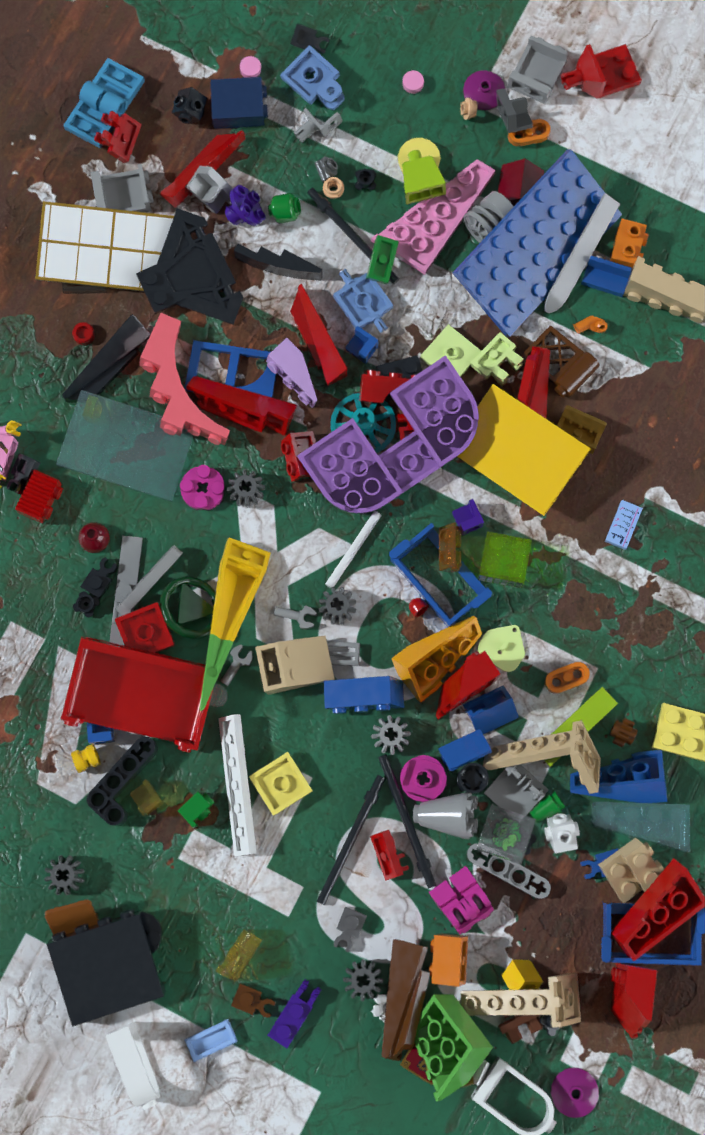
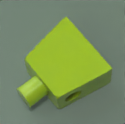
[402,150,446,205]

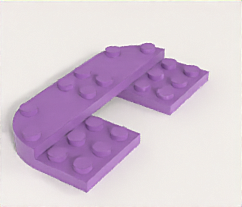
[297,355,479,514]

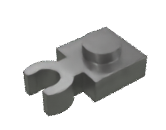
[334,907,367,952]

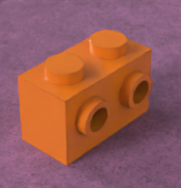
[610,219,649,269]
[429,933,468,987]

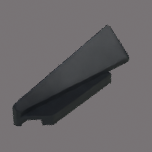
[62,314,151,403]

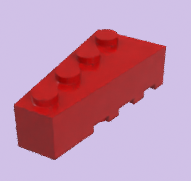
[611,858,705,961]

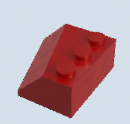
[436,651,500,720]
[611,963,657,1039]

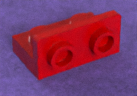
[281,431,316,482]

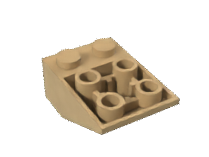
[255,636,335,695]

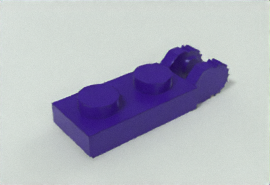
[267,979,322,1048]

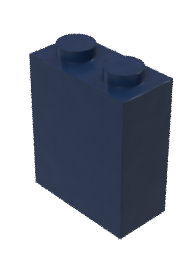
[210,77,268,129]

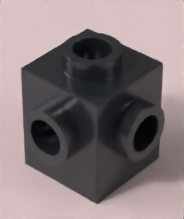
[172,87,207,124]

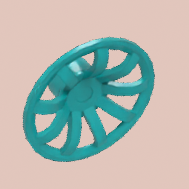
[330,393,396,454]

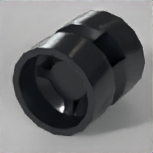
[457,763,489,795]

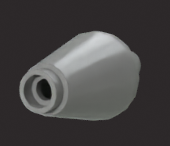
[413,793,478,839]

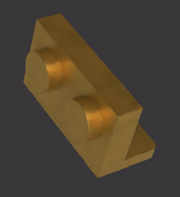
[557,405,607,454]

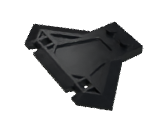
[136,208,243,325]

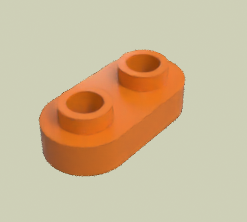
[508,119,551,147]
[545,662,590,694]

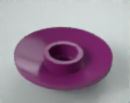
[463,70,505,110]
[551,1068,599,1118]

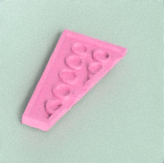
[371,159,495,275]

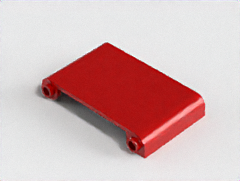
[61,636,213,752]

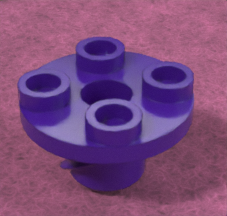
[225,185,266,226]

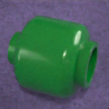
[268,193,301,224]

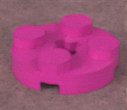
[180,465,225,510]
[400,755,447,802]

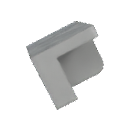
[187,166,233,214]

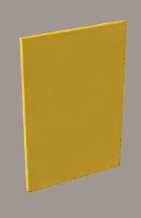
[457,384,591,516]

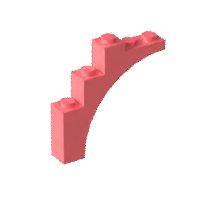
[139,313,230,446]

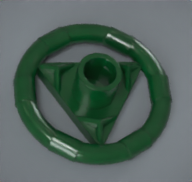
[160,577,216,639]

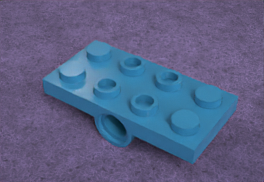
[63,58,145,149]

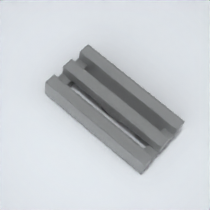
[327,641,360,666]

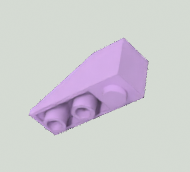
[266,338,317,408]

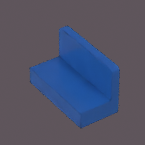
[581,256,632,297]
[463,685,519,734]
[438,729,492,771]

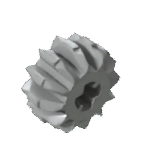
[371,715,411,755]

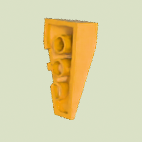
[391,615,482,702]

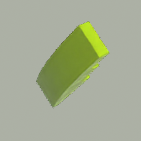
[544,687,618,767]

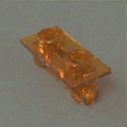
[439,523,462,572]

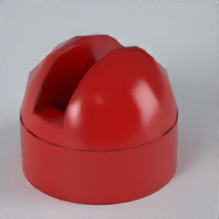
[409,598,429,618]

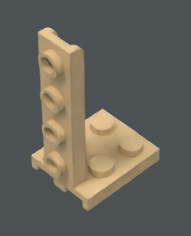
[483,720,601,794]
[460,973,581,1027]

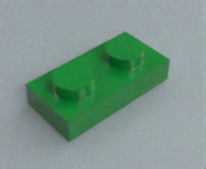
[366,235,399,284]

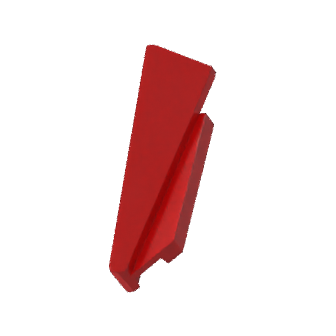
[160,130,245,208]
[290,284,348,386]
[517,346,550,419]

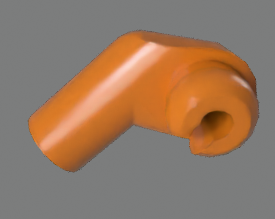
[573,316,608,334]

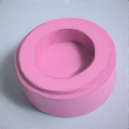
[240,56,261,78]
[403,71,424,94]

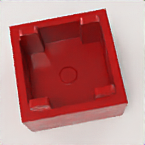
[115,602,176,653]

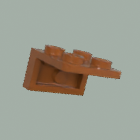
[45,900,99,935]

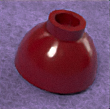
[78,522,110,553]

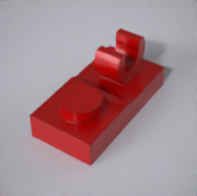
[370,829,409,881]

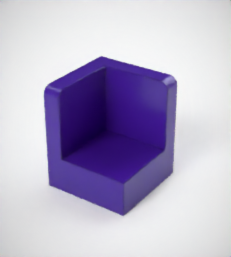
[452,499,484,536]

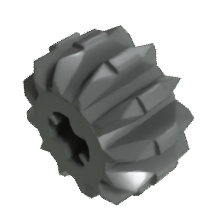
[227,469,265,508]
[319,587,356,625]
[44,855,85,895]
[343,959,383,1001]

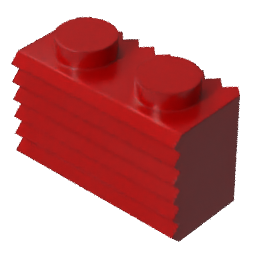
[15,470,63,524]

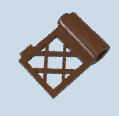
[521,325,600,398]

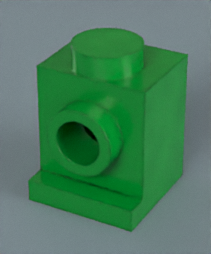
[177,792,215,828]

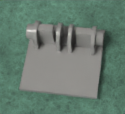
[484,764,549,823]

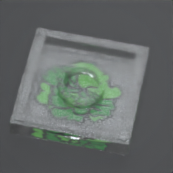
[477,805,536,865]

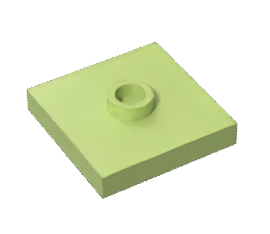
[420,324,481,377]

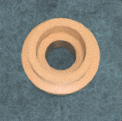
[460,98,477,120]
[323,177,344,199]

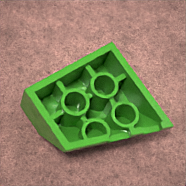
[414,994,493,1102]

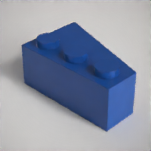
[324,676,404,714]

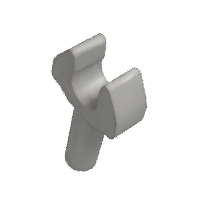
[274,606,317,630]
[221,645,253,686]

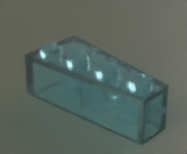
[592,802,690,853]

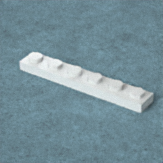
[218,714,257,857]

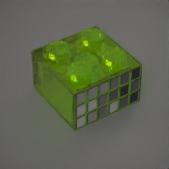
[478,531,532,588]

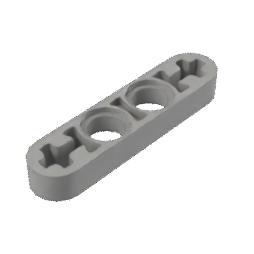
[115,545,182,616]
[467,843,551,899]

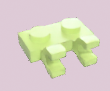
[471,332,524,387]

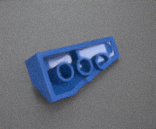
[570,750,667,804]

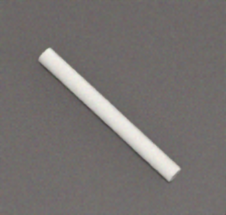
[325,511,382,588]

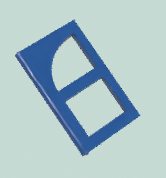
[184,340,276,398]

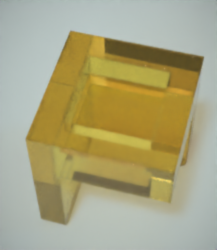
[130,779,164,816]

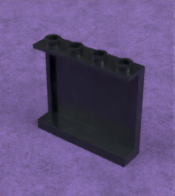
[47,909,166,1027]

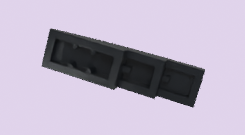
[234,243,323,281]

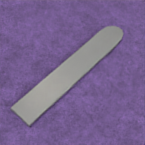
[544,193,620,313]
[110,536,143,645]

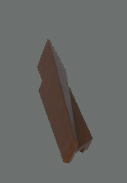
[381,939,430,1061]

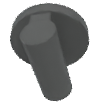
[314,156,338,183]

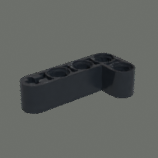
[87,736,158,826]

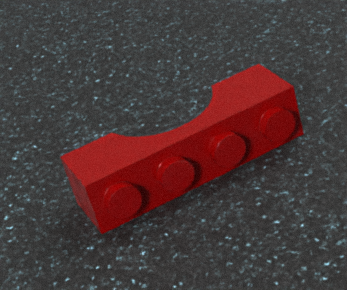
[359,370,416,403]

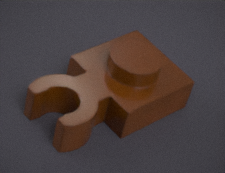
[231,983,276,1018]

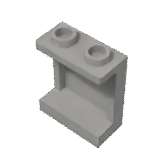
[507,36,569,104]
[91,163,154,212]

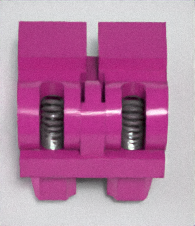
[429,866,494,934]

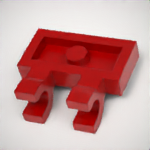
[94,111,142,163]

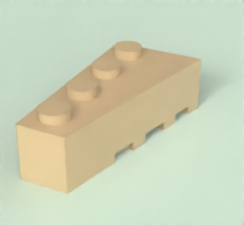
[623,256,705,323]

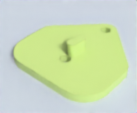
[478,625,525,672]

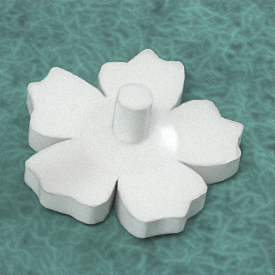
[371,994,387,1023]

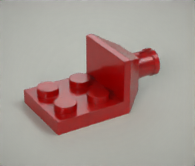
[561,44,642,99]

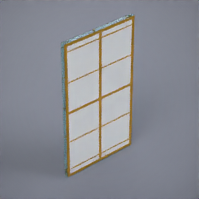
[35,201,174,292]

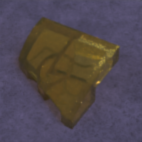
[215,929,262,981]

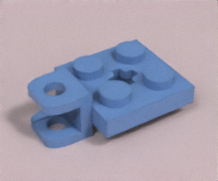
[280,45,345,110]

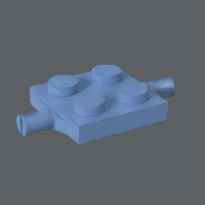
[333,269,394,333]

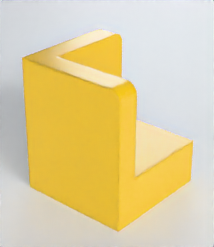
[502,959,543,990]

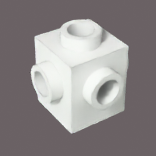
[544,814,580,853]

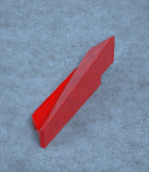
[186,376,297,436]

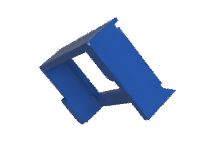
[389,523,492,627]
[601,902,705,965]

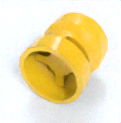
[71,744,101,773]

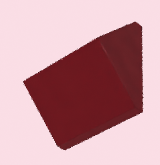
[498,158,544,206]

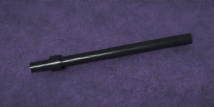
[307,187,400,285]
[378,754,437,889]
[316,775,385,906]

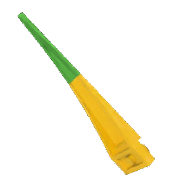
[200,537,271,712]

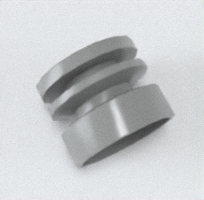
[464,191,514,243]

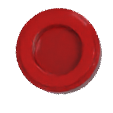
[72,322,95,346]

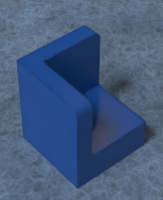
[345,326,379,364]
[87,723,115,745]

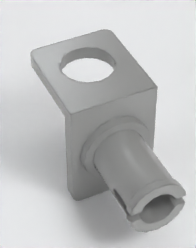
[293,108,342,143]

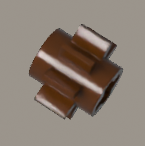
[609,718,638,747]

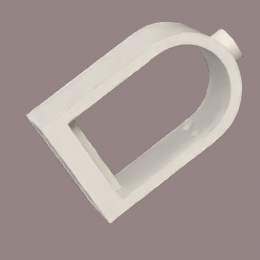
[105,1022,160,1110]
[471,1057,556,1135]

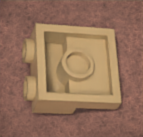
[598,838,664,903]

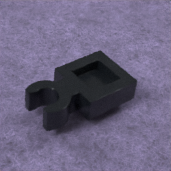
[290,23,330,53]
[7,453,41,495]
[80,557,118,599]

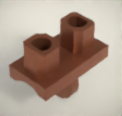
[498,1015,543,1044]

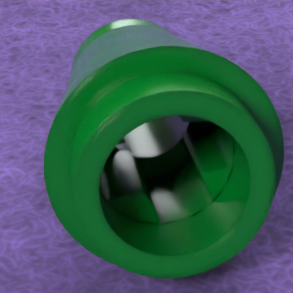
[530,792,565,823]

